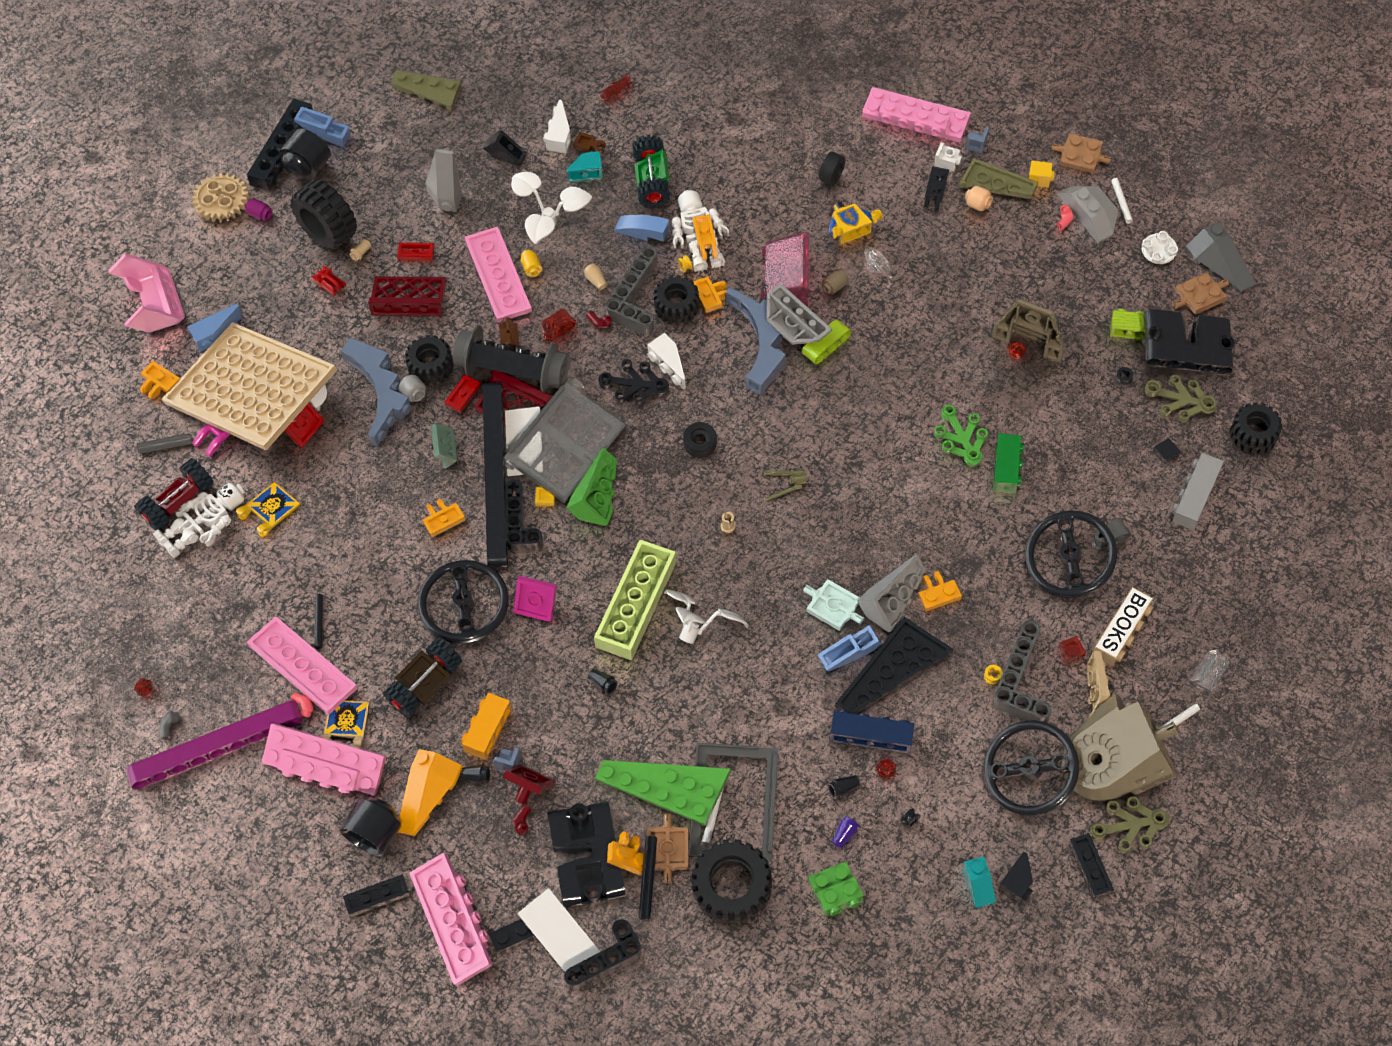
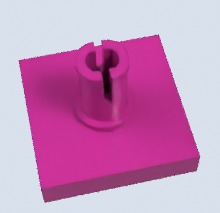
[513,575,557,622]

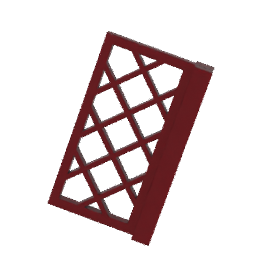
[368,276,446,316]
[474,370,561,425]

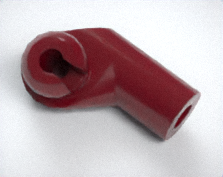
[586,311,612,328]
[513,805,531,835]

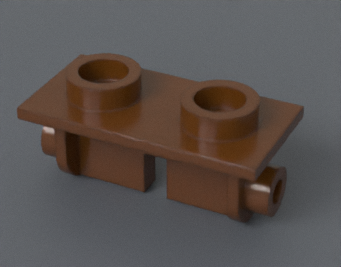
[499,317,519,350]

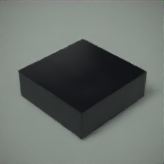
[1153,438,1181,463]

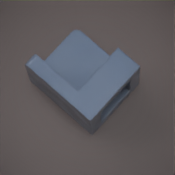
[966,127,989,153]
[494,747,522,772]

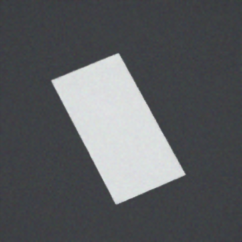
[505,407,543,476]
[517,888,600,972]

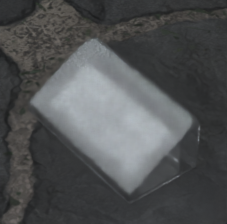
[1190,650,1230,693]

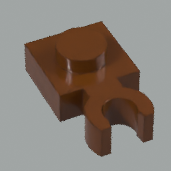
[573,132,606,155]

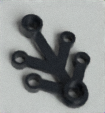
[598,359,669,405]

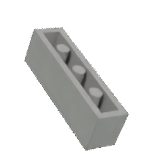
[1171,453,1224,530]

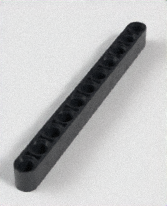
[482,382,508,568]

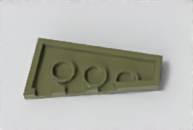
[391,70,461,111]
[959,158,1038,199]

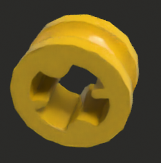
[677,255,693,273]
[984,665,1003,685]

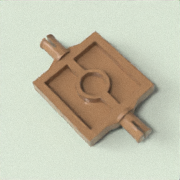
[1052,133,1111,173]
[1172,272,1229,315]
[647,813,689,884]

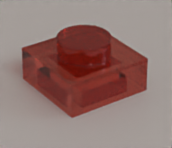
[1058,636,1086,662]

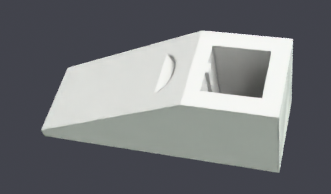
[543,100,571,154]
[647,333,686,390]

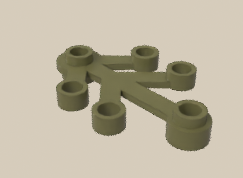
[1145,375,1217,423]
[1089,796,1169,853]

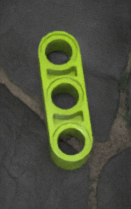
[802,319,852,365]

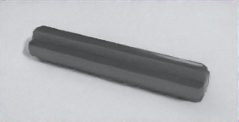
[137,433,193,454]

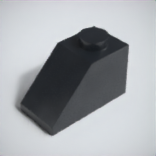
[483,130,526,166]
[998,852,1033,904]

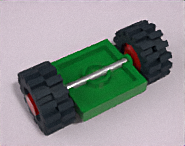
[632,135,670,208]

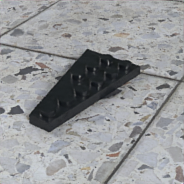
[835,617,953,714]

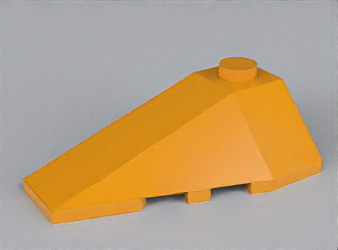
[398,749,463,836]

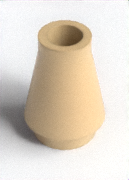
[584,263,608,291]

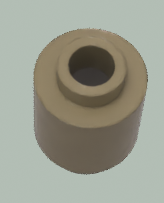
[822,269,849,295]

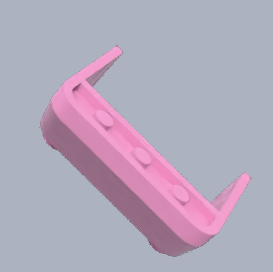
[108,253,185,333]

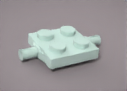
[803,579,864,631]

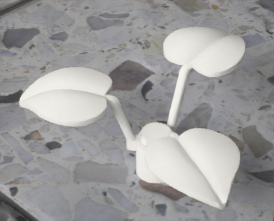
[511,172,592,244]
[664,589,749,644]

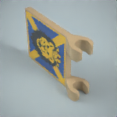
[323,700,370,749]

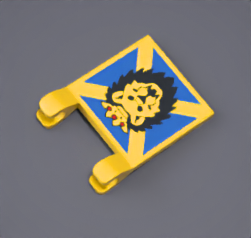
[236,482,300,538]

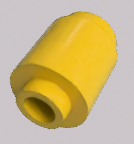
[520,250,542,277]

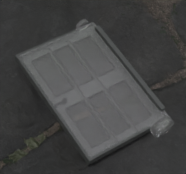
[503,377,627,504]

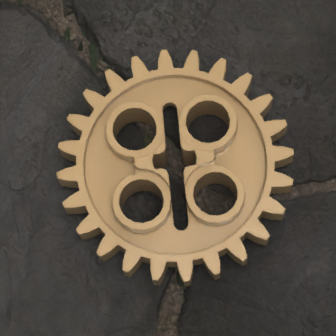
[192,172,250,223]

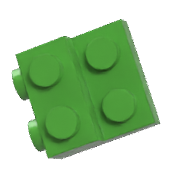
[808,861,864,917]

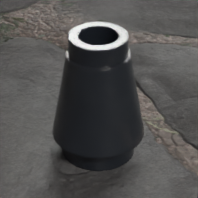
[588,668,618,694]
[459,764,490,784]
[828,775,860,799]

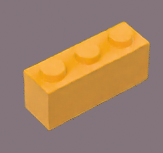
[461,693,512,760]

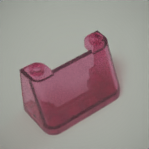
[761,232,809,307]

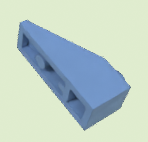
[187,303,242,352]

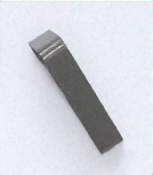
[605,245,658,335]
[993,620,1052,723]

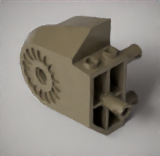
[1061,693,1179,801]

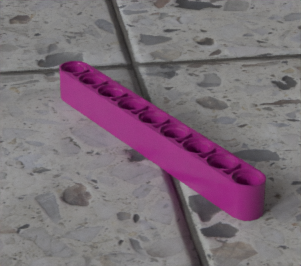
[125,701,303,790]

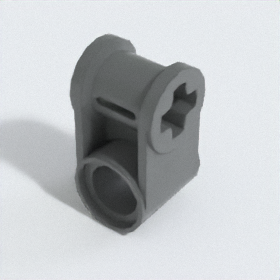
[1092,518,1131,551]

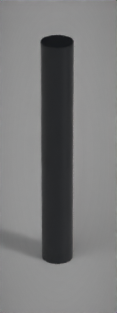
[314,593,323,649]

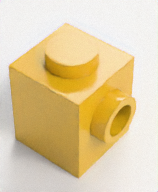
[1029,161,1055,188]

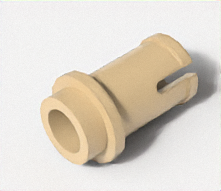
[350,239,372,261]
[720,512,736,533]

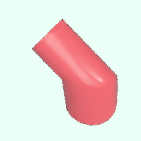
[1057,204,1073,230]
[291,692,314,717]

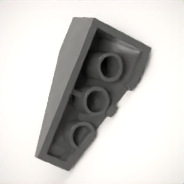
[1185,222,1256,293]

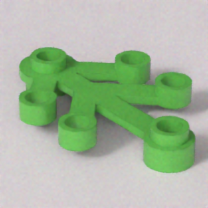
[934,405,988,466]

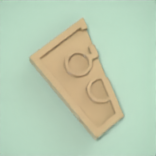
[1087,651,1111,717]

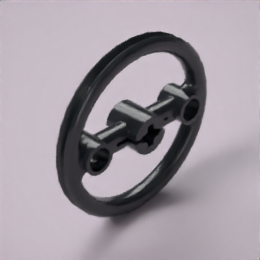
[1025,510,1117,598]
[417,560,509,643]
[983,720,1079,816]

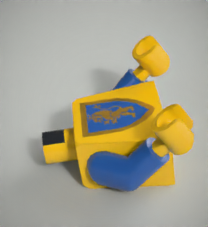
[829,202,883,245]

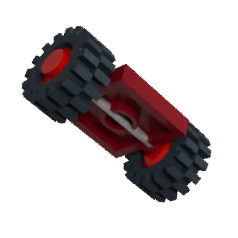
[134,458,214,531]

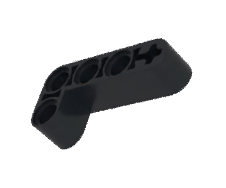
[505,479,544,554]
[564,919,642,992]

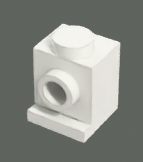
[934,142,962,172]

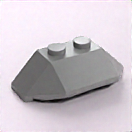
[1058,185,1119,243]
[766,283,832,345]

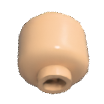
[965,186,993,212]

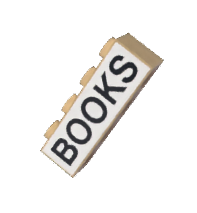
[1094,587,1154,667]

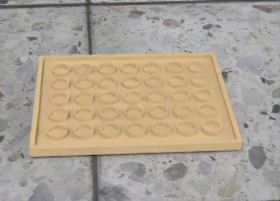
[161,322,337,451]

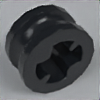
[1116,367,1134,385]
[900,808,921,829]

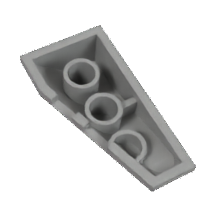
[425,149,462,212]
[857,555,926,632]

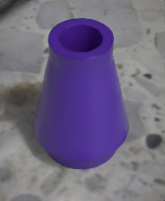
[831,816,859,849]

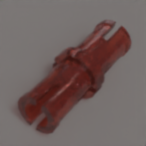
[599,75,632,101]

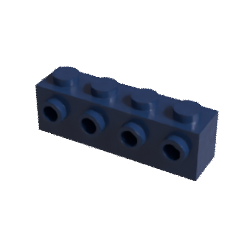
[830,710,915,754]

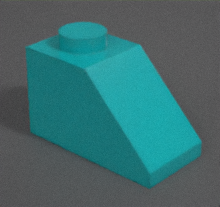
[567,151,603,183]
[962,856,996,909]

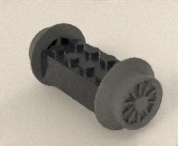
[453,326,570,393]

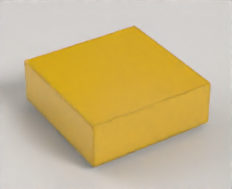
[535,487,555,507]

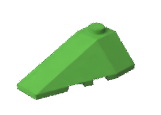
[566,448,617,526]

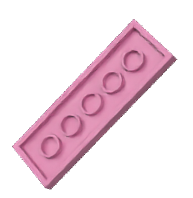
[464,226,532,323]
[247,616,358,715]

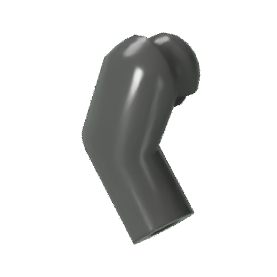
[160,711,180,740]

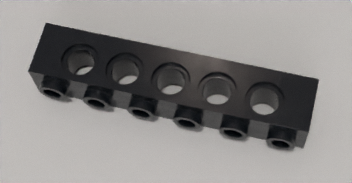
[247,98,313,191]

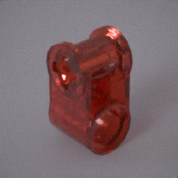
[542,308,577,342]

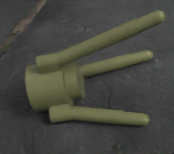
[764,469,807,501]

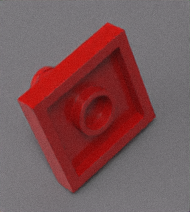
[284,403,325,447]

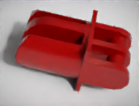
[310,265,346,296]

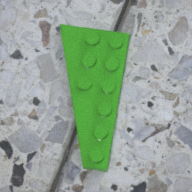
[595,760,731,826]

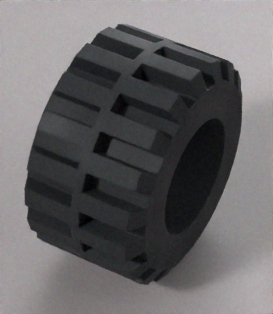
[654,275,699,325]
[405,335,454,385]
[1230,402,1283,454]

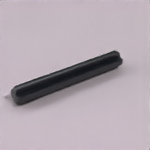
[638,836,657,920]

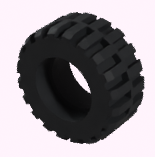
[290,180,357,250]
[691,839,772,925]

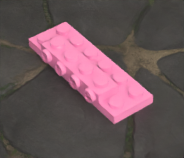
[862,87,971,143]
[261,723,386,796]
[409,852,493,986]

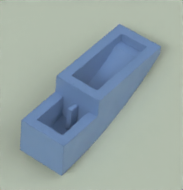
[294,107,351,148]
[614,215,670,242]
[817,625,882,671]

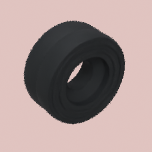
[818,151,846,185]
[683,422,717,458]

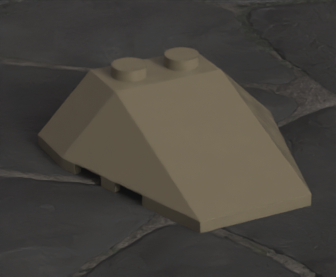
[992,299,1064,363]

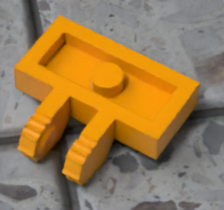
[693,276,728,313]
[140,361,180,400]
[422,498,466,537]
[918,571,962,612]
[607,831,644,876]

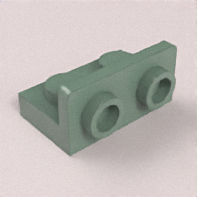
[431,423,457,469]

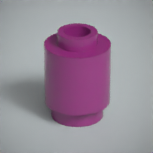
[245,198,273,221]

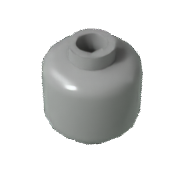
[399,375,426,402]

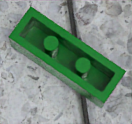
[993,433,1024,494]

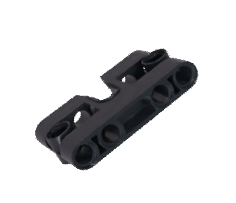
[1142,309,1235,374]
[547,801,626,908]

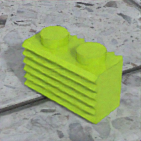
[1110,309,1145,341]

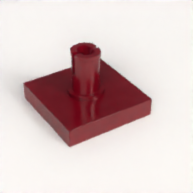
[503,764,555,804]

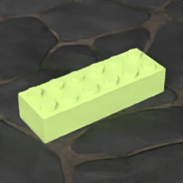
[594,540,676,660]

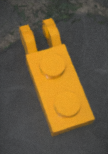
[692,214,718,261]

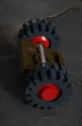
[383,637,463,718]

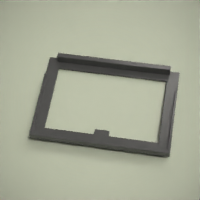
[689,743,778,862]

